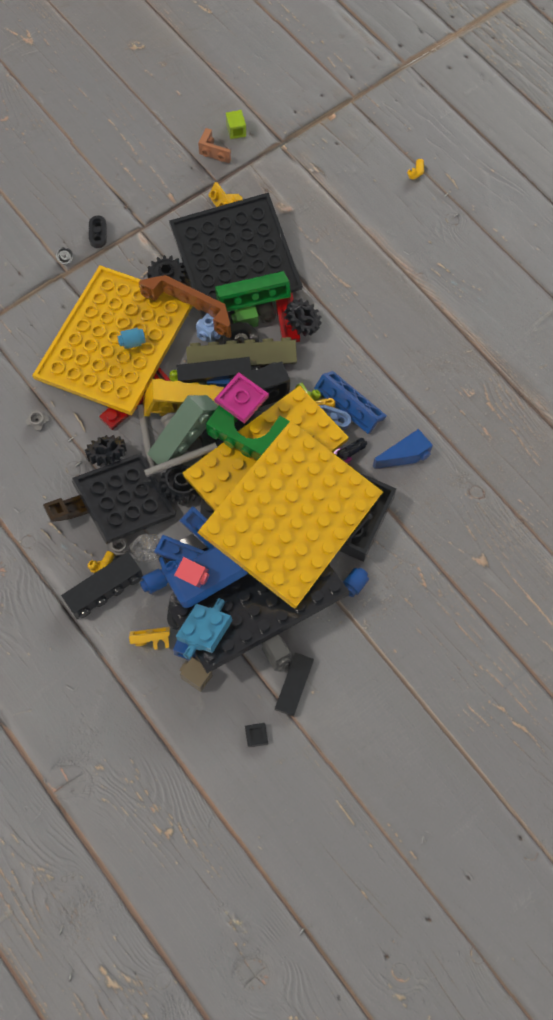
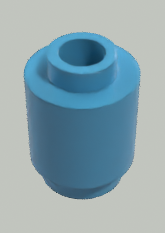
[117,328,146,349]

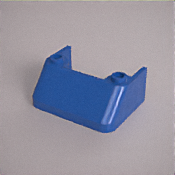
[159,546,248,608]

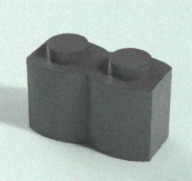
[262,634,292,671]

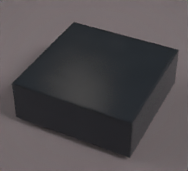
[245,723,268,747]

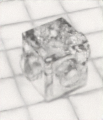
[129,533,160,563]

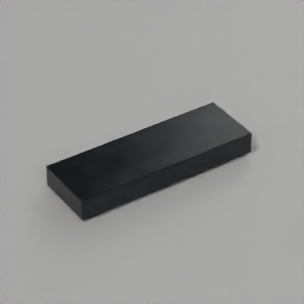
[275,652,314,717]

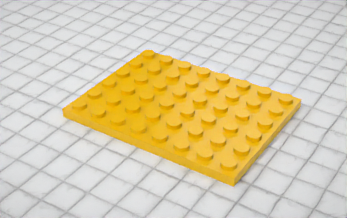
[32,265,193,416]
[198,421,383,609]

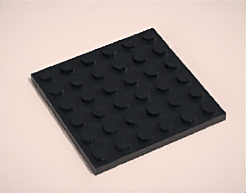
[169,192,303,318]

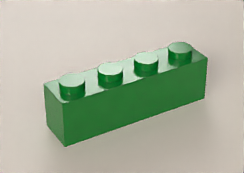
[215,271,291,312]

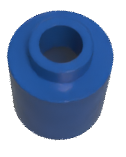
[140,568,168,594]
[343,568,369,597]

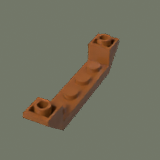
[138,275,232,338]

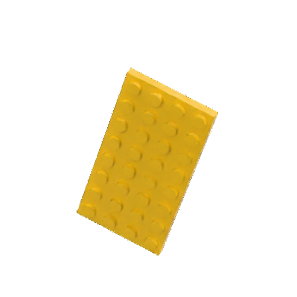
[183,385,349,511]

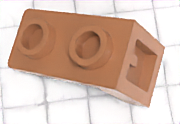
[198,128,231,163]

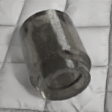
[255,301,277,324]

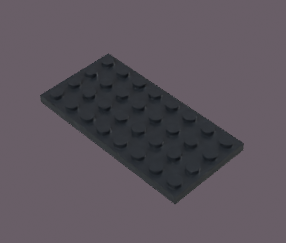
[169,564,349,674]

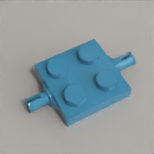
[176,598,233,660]

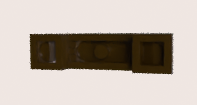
[43,495,89,522]

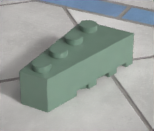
[147,395,218,464]

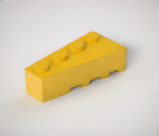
[143,379,224,416]

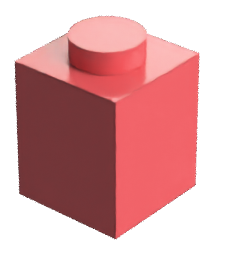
[174,557,209,588]

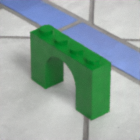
[206,405,290,460]

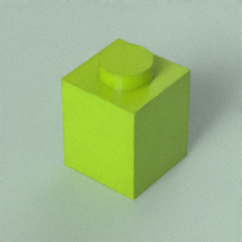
[226,110,246,139]

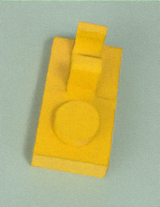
[129,627,170,650]

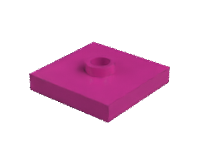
[214,372,269,424]

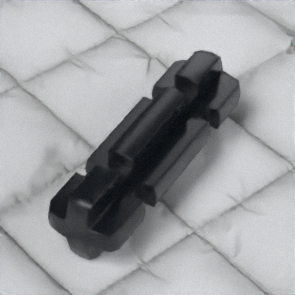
[336,438,367,461]

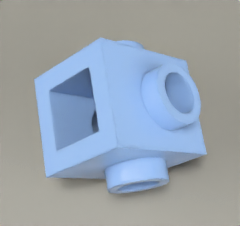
[196,313,221,343]

